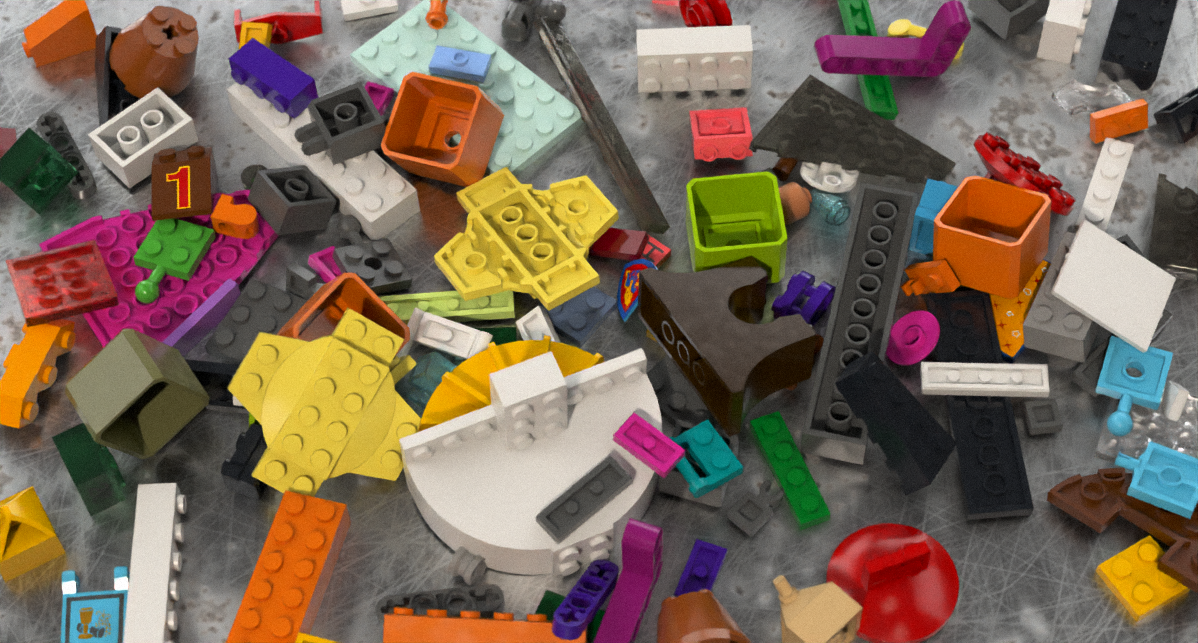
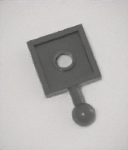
[332,216,413,294]

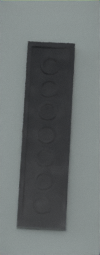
[926,290,1034,520]

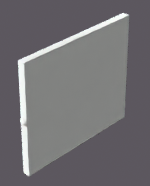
[1051,219,1176,353]

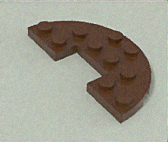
[1047,468,1198,594]

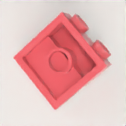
[689,107,752,162]

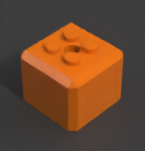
[380,72,504,187]
[933,175,1051,300]
[276,272,410,354]

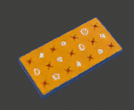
[989,259,1051,364]

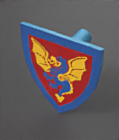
[617,259,658,322]

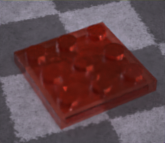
[5,240,119,327]

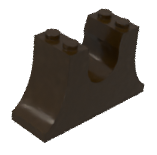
[637,256,817,437]

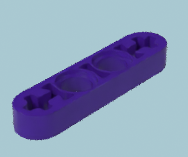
[551,560,619,640]

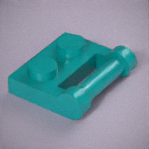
[669,419,743,498]

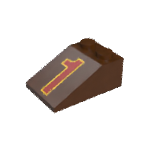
[152,145,218,221]

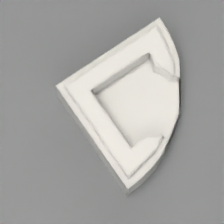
[1163,381,1189,421]

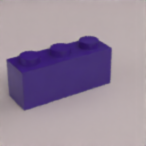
[228,38,318,119]

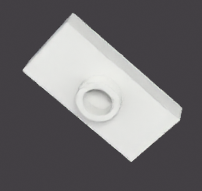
[340,0,399,21]

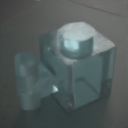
[406,351,457,410]

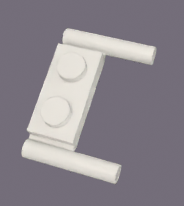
[395,308,493,360]

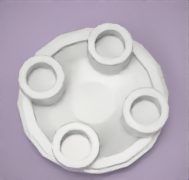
[800,152,859,193]

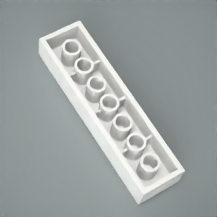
[226,83,420,241]

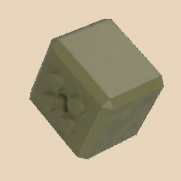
[65,329,209,460]

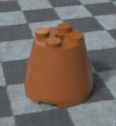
[109,5,199,98]
[657,589,752,643]

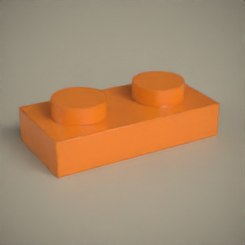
[1090,98,1148,144]

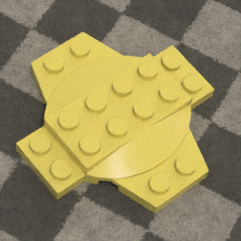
[434,167,619,311]
[227,307,421,497]

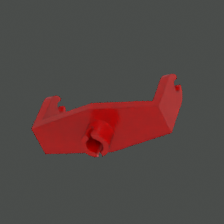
[234,0,323,45]

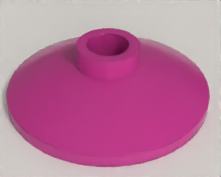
[887,310,940,366]

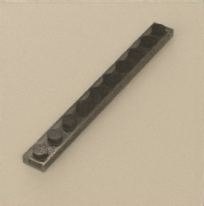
[533,16,670,234]

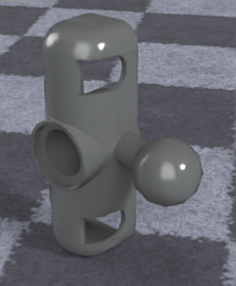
[501,0,566,41]

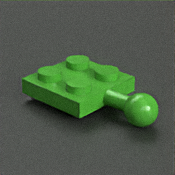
[133,218,216,304]

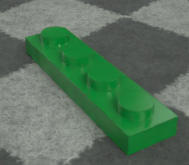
[750,411,831,531]

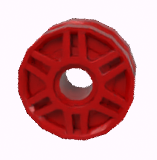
[679,0,733,27]

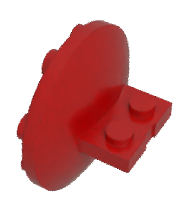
[973,132,1076,216]
[826,523,959,643]

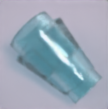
[810,188,851,226]

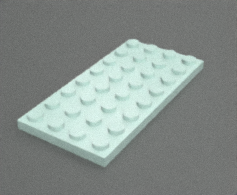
[350,0,586,176]

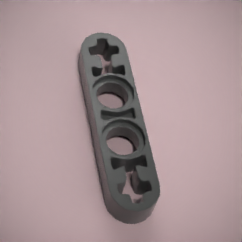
[37,112,97,200]
[376,584,505,627]

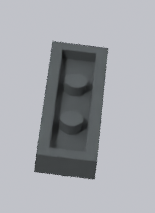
[536,456,633,544]

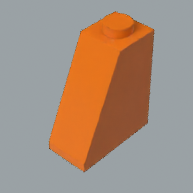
[22,0,97,67]

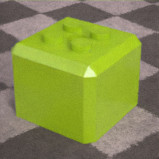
[686,171,788,284]

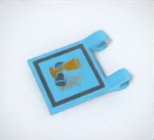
[61,566,130,643]

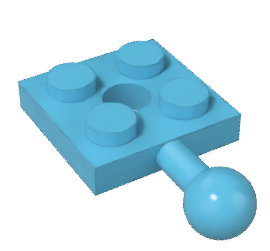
[1095,336,1173,437]

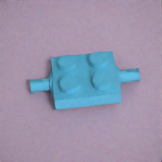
[1114,441,1198,519]

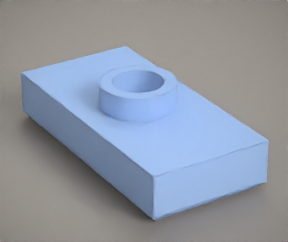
[429,46,491,83]

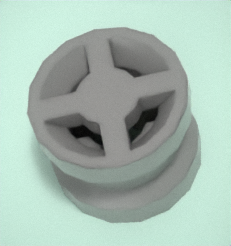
[448,546,487,586]

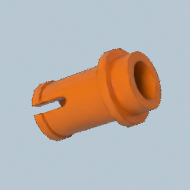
[426,0,448,29]

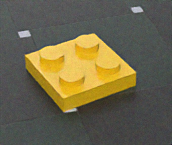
[1096,535,1190,622]

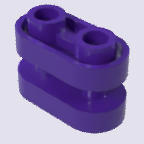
[771,270,836,327]

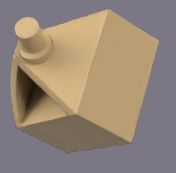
[773,575,862,643]

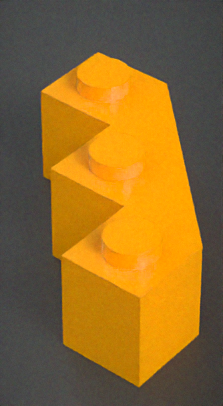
[0,314,76,429]

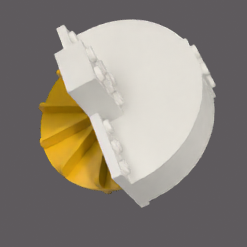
[399,335,662,577]

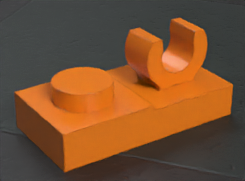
[901,260,961,296]

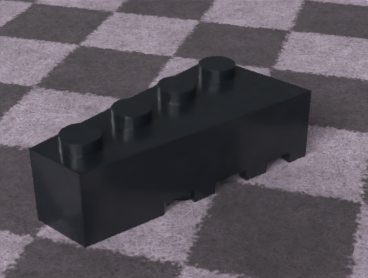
[835,351,958,496]

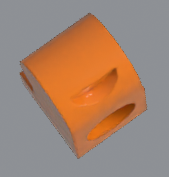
[211,194,260,239]

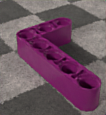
[814,0,971,77]
[593,518,663,643]

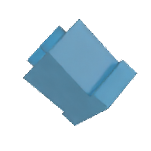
[909,179,957,257]

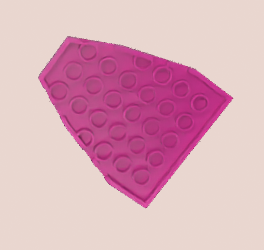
[39,190,279,348]

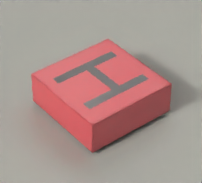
[631,235,671,268]

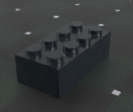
[1095,0,1178,95]

